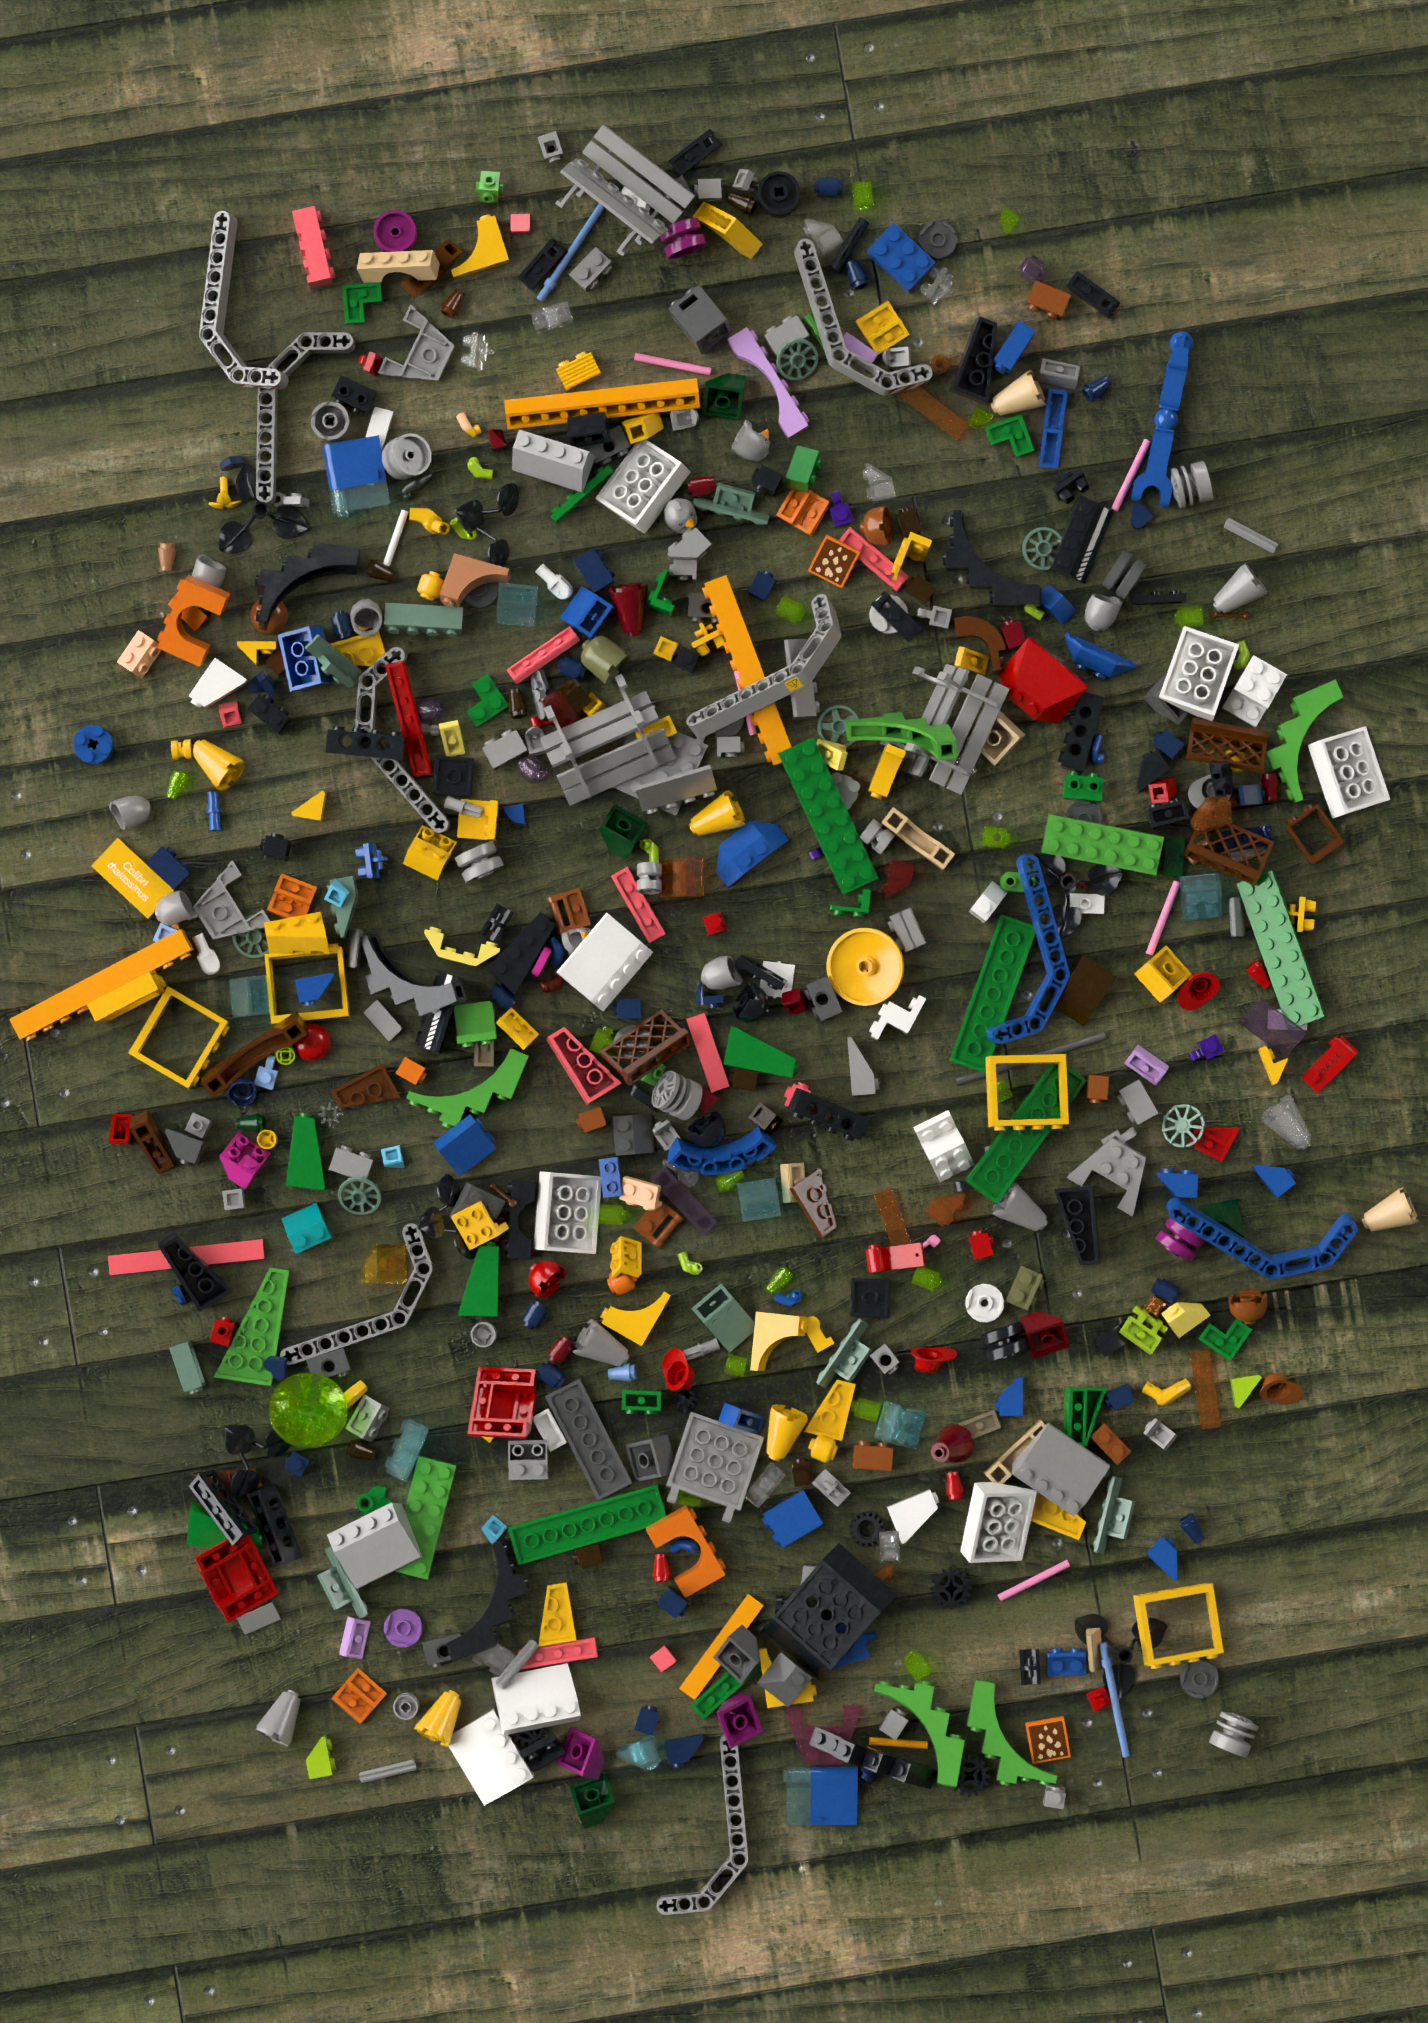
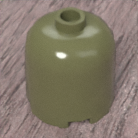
[581,635,630,684]

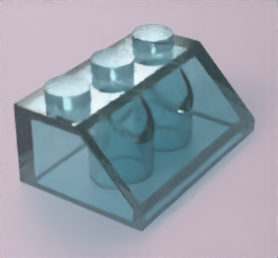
[384,1418,431,1482]
[616,1734,662,1770]

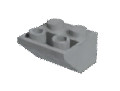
[667,527,712,562]
[508,1440,549,1480]

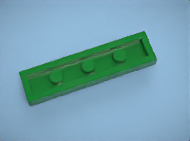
[550,465,614,524]
[690,1664,761,1720]

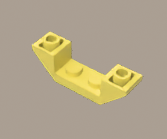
[424,927,501,967]

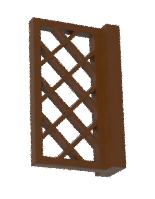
[1186,718,1269,773]
[1184,812,1274,886]
[600,1010,691,1086]

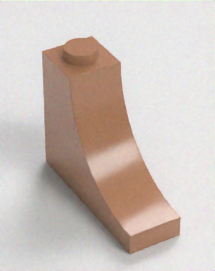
[439,554,511,607]

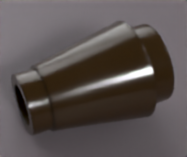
[727,192,757,215]
[366,559,396,582]
[509,689,528,719]
[346,1439,376,1460]

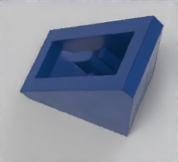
[1041,585,1076,625]

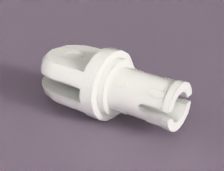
[535,563,573,600]
[192,933,220,975]

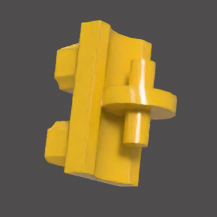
[691,622,726,657]
[1289,897,1316,933]

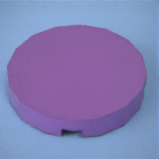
[384,1608,423,1648]

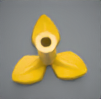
[209,477,242,509]

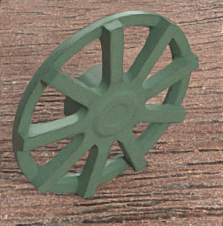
[776,338,818,381]
[1022,527,1062,571]
[232,915,269,958]
[1162,1104,1205,1148]
[338,1176,382,1215]

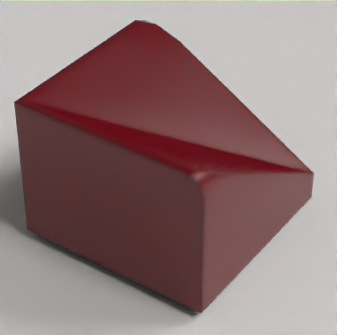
[487,429,507,451]
[782,988,808,1015]

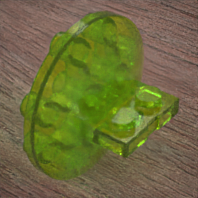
[269,1373,347,1448]

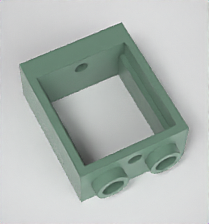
[169,1341,206,1394]

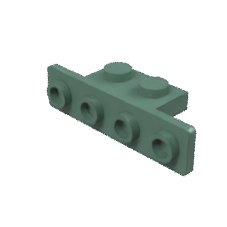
[692,483,770,525]
[305,634,364,688]
[816,1318,873,1389]
[1093,1476,1135,1554]
[317,1546,368,1619]

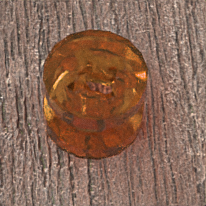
[1142,1294,1167,1318]

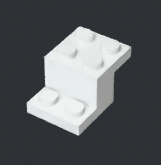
[1222,655,1287,727]
[869,995,926,1040]
[913,1110,974,1182]

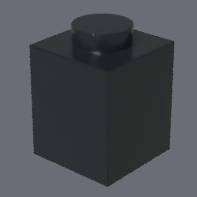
[674,646,700,673]

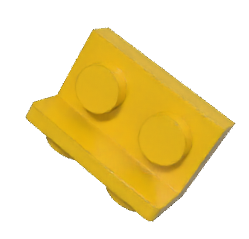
[496,1007,539,1050]
[610,1236,642,1278]

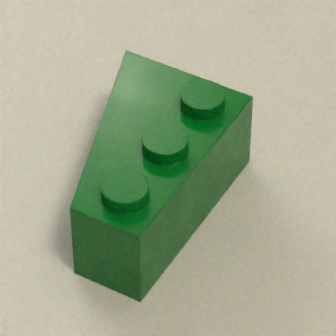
[1063,1386,1108,1446]

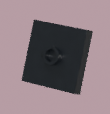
[433,755,475,797]
[850,1278,890,1319]

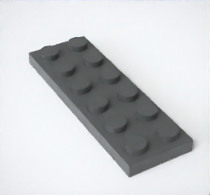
[545,1378,633,1500]

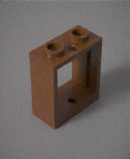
[1284,804,1344,865]

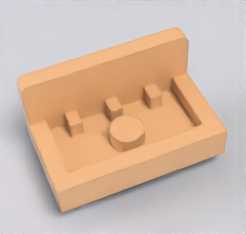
[117,630,161,679]
[619,1176,662,1211]

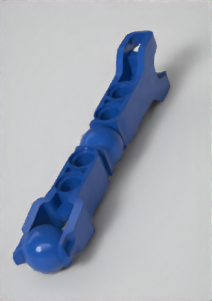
[1131,331,1194,508]

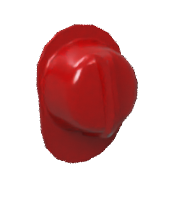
[1177,972,1220,1011]
[911,1347,957,1373]
[662,1348,695,1391]

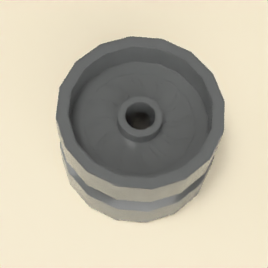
[1101,549,1147,599]

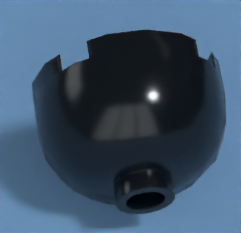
[732,983,769,1022]
[686,1111,726,1148]

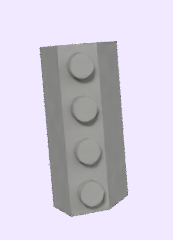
[512,429,596,493]
[784,639,820,720]

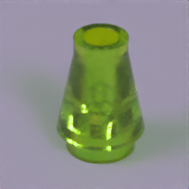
[166,770,189,800]
[714,1170,744,1193]
[765,1266,794,1295]

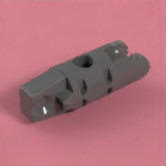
[531,670,554,720]

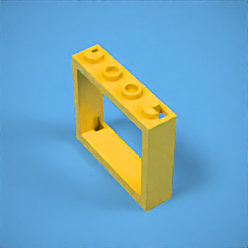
[264,943,350,1024]
[86,972,167,1024]
[128,986,230,1089]
[986,1054,1069,1131]
[1133,1583,1224,1669]

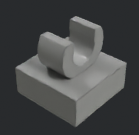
[732,169,758,192]

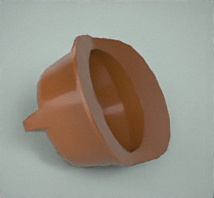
[1260,1373,1303,1405]

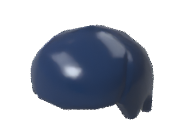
[227,1077,257,1106]

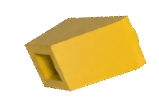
[621,412,664,444]

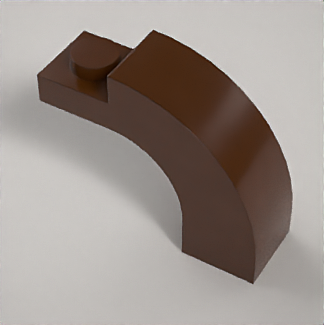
[401,239,463,298]
[953,616,1006,673]

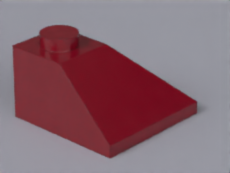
[1020,1311,1070,1359]

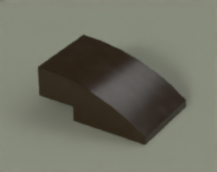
[1054,956,1117,1026]

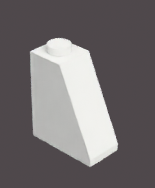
[189,658,248,708]
[969,881,1008,923]
[887,1489,940,1544]

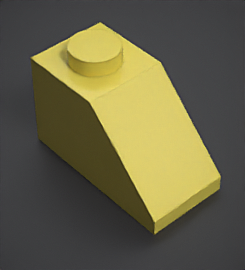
[1161,1302,1211,1338]

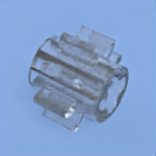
[318,1102,342,1127]

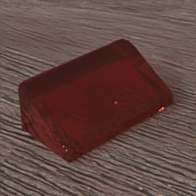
[541,689,581,728]

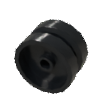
[758,171,800,218]
[980,1322,1029,1361]

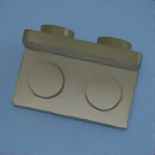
[1005,1266,1045,1311]

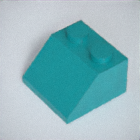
[281,1202,333,1254]

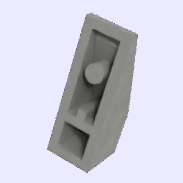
[847,1037,879,1096]

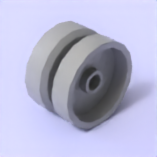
[382,433,432,480]
[455,841,504,883]

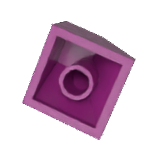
[717,1693,763,1748]
[557,1727,605,1780]

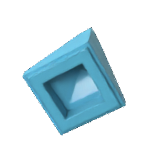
[324,879,349,908]
[381,1145,405,1168]
[481,1515,507,1544]

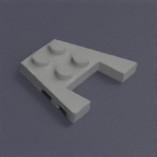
[378,305,455,382]
[193,861,270,940]
[1067,1137,1146,1216]

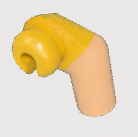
[456,413,482,437]

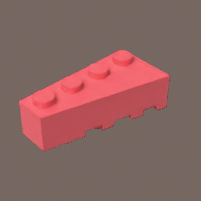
[292,206,336,289]
[546,1027,621,1105]

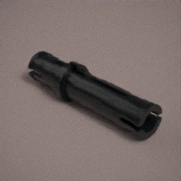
[829,217,869,273]

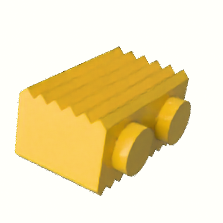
[556,351,601,392]

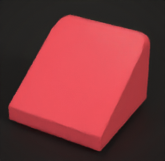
[511,214,530,234]
[218,701,242,728]
[650,1645,677,1673]

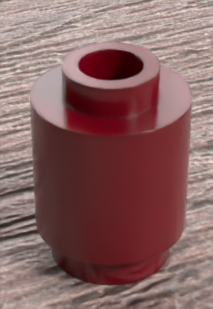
[687,475,716,498]
[547,1335,575,1365]

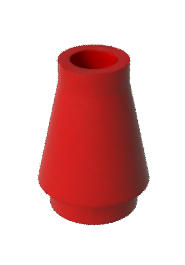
[1246,959,1272,989]
[946,1472,965,1501]
[652,1554,671,1583]

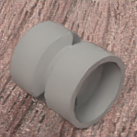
[860,819,895,855]
[637,862,662,895]
[471,1322,497,1347]
[393,1692,420,1720]

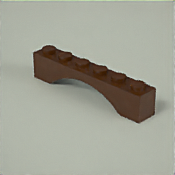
[201,1011,308,1097]

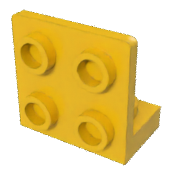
[891,532,932,581]
[457,799,499,841]
[451,1201,509,1250]

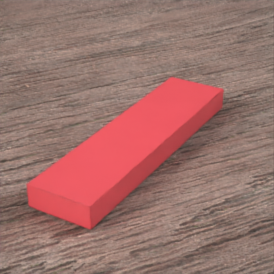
[839,527,910,592]
[507,626,580,684]
[611,866,666,943]
[686,1013,730,1093]
[518,1637,598,1669]

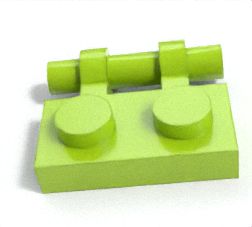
[1119,1305,1168,1355]

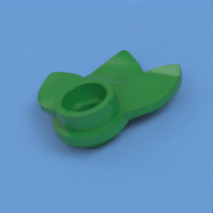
[356,1486,392,1515]

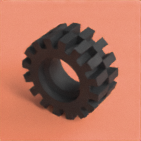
[849,1511,885,1547]

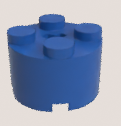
[73,725,115,765]

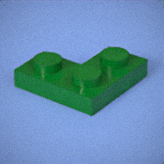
[342,282,383,325]
[985,415,1034,458]
[466,674,509,728]
[1198,1319,1252,1361]

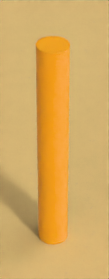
[869,1737,928,1749]

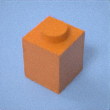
[395,1057,427,1085]

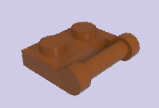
[546,888,591,935]
[633,1199,684,1249]

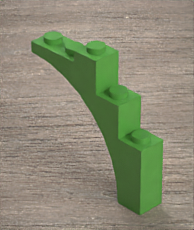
[1265,679,1343,804]
[846,712,957,760]
[406,1049,529,1129]
[967,1678,1057,1786]
[874,1681,965,1788]

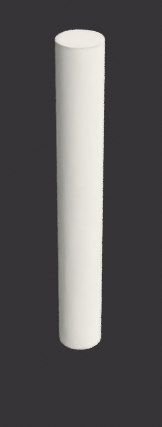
[383,509,409,567]

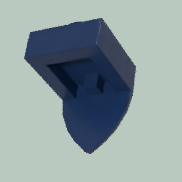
[248,671,276,696]
[696,982,724,1008]

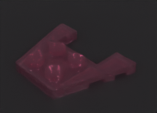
[785,1705,861,1765]

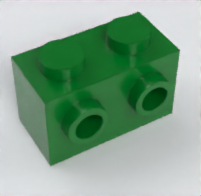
[785,446,822,493]
[1062,771,1104,803]
[622,1389,662,1414]

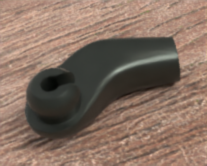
[399,471,433,500]

